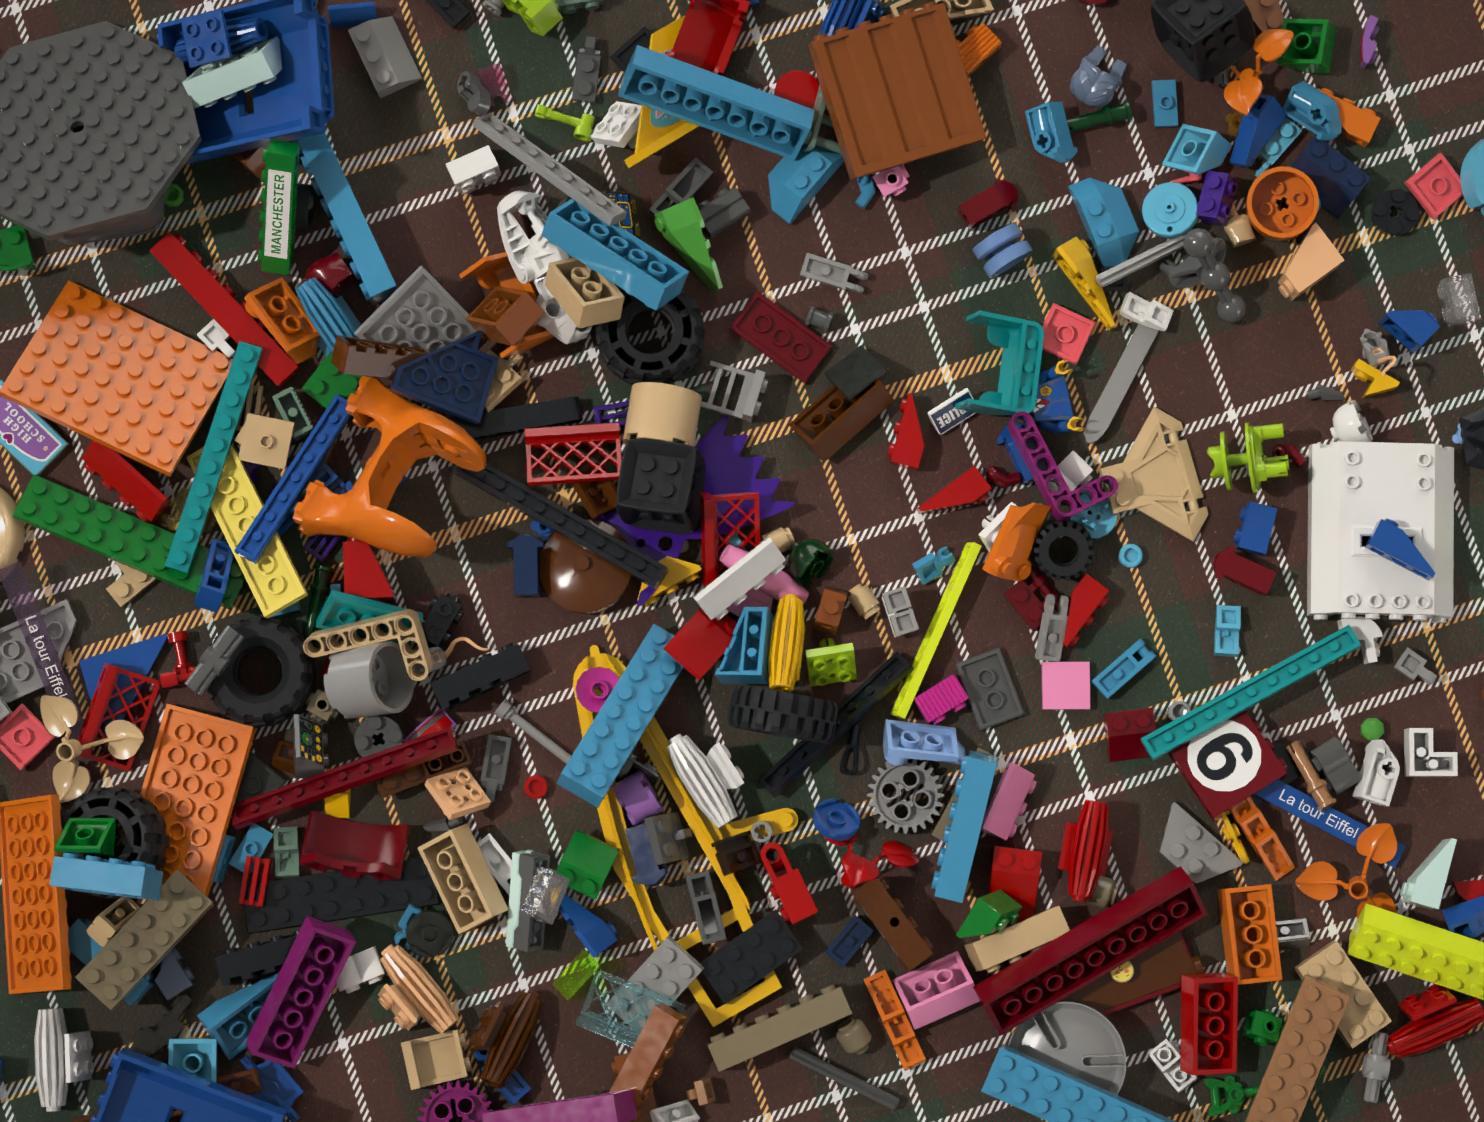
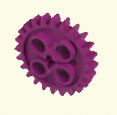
[417,1080,493,1122]

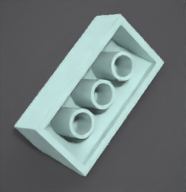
[182,36,282,108]

